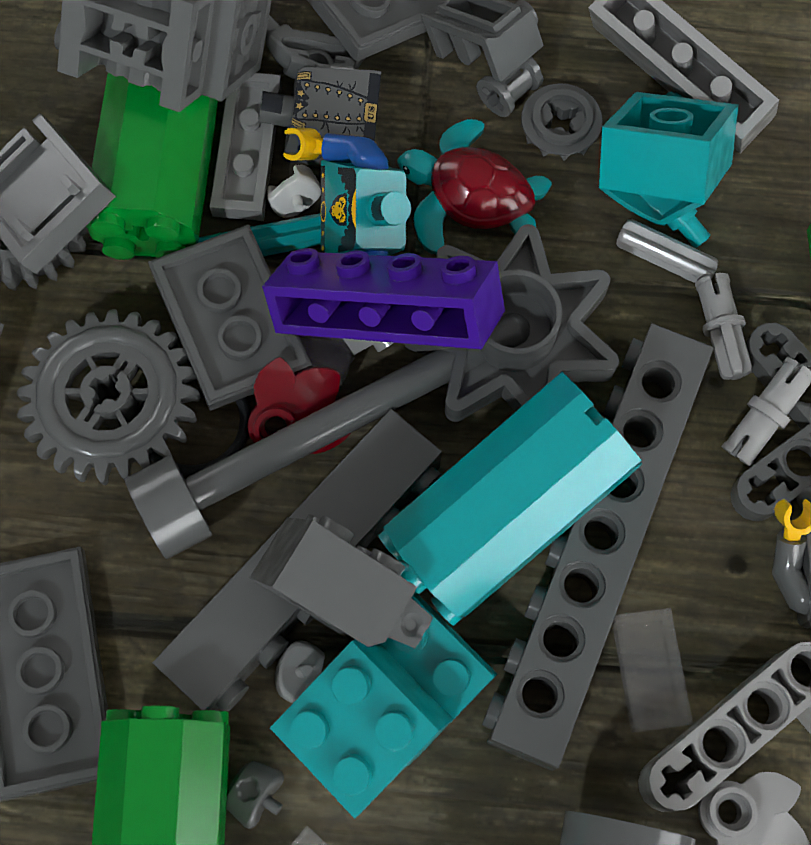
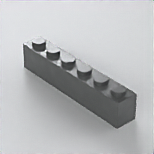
[152,409,442,712]

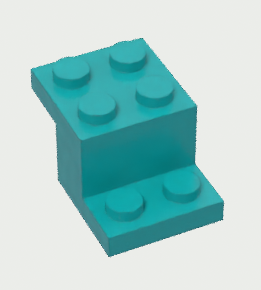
[270,592,498,819]

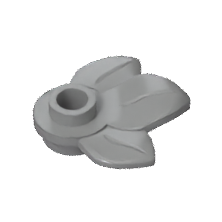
[698,772,810,845]

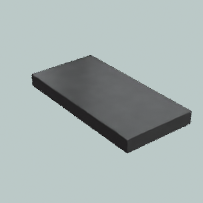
[0,546,108,802]

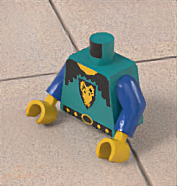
[283,128,411,256]

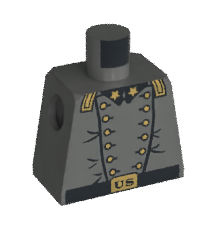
[258,67,381,169]

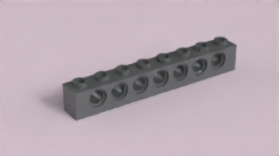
[482,324,714,771]

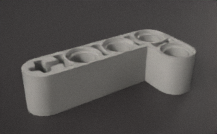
[638,641,811,812]

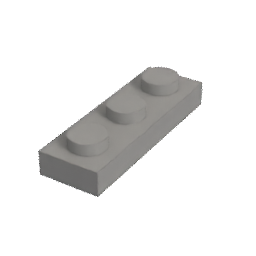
[210,73,282,221]

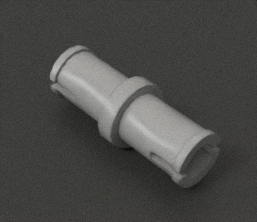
[721,357,811,467]

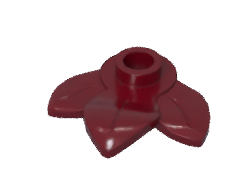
[248,356,351,454]

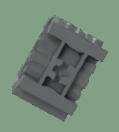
[54,0,271,112]

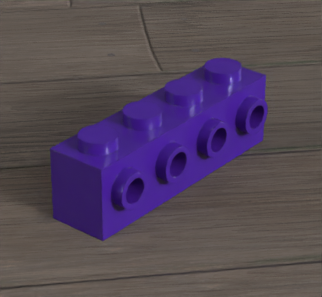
[262,248,505,350]

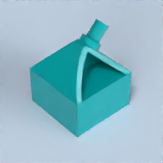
[599,92,739,248]

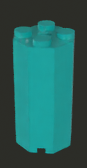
[378,372,643,626]

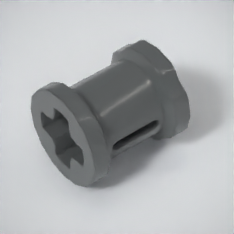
[476,57,544,117]

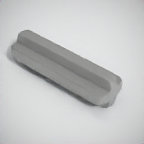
[616,219,719,283]

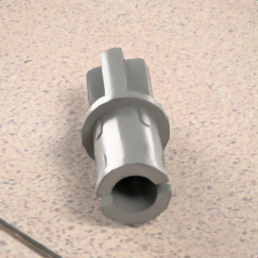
[695,273,752,380]

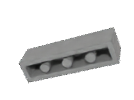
[588,0,779,154]

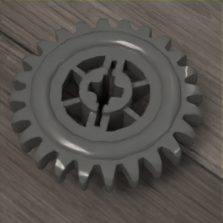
[16,309,201,485]

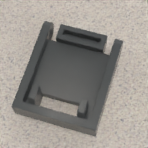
[0,113,116,274]

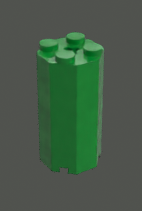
[86,73,218,260]
[92,706,230,845]

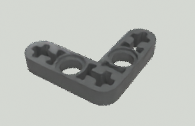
[730,323,811,521]

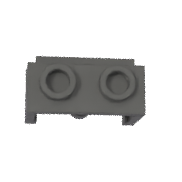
[421,0,544,83]

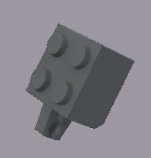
[249,514,433,648]

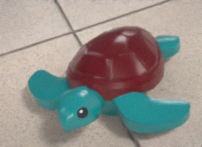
[397,119,552,255]

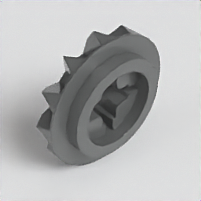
[520,83,602,161]

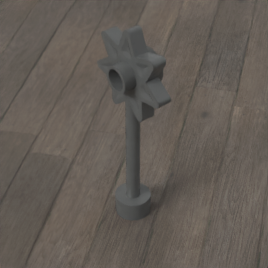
[124,224,619,560]

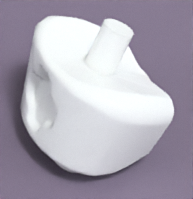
[267,165,321,218]

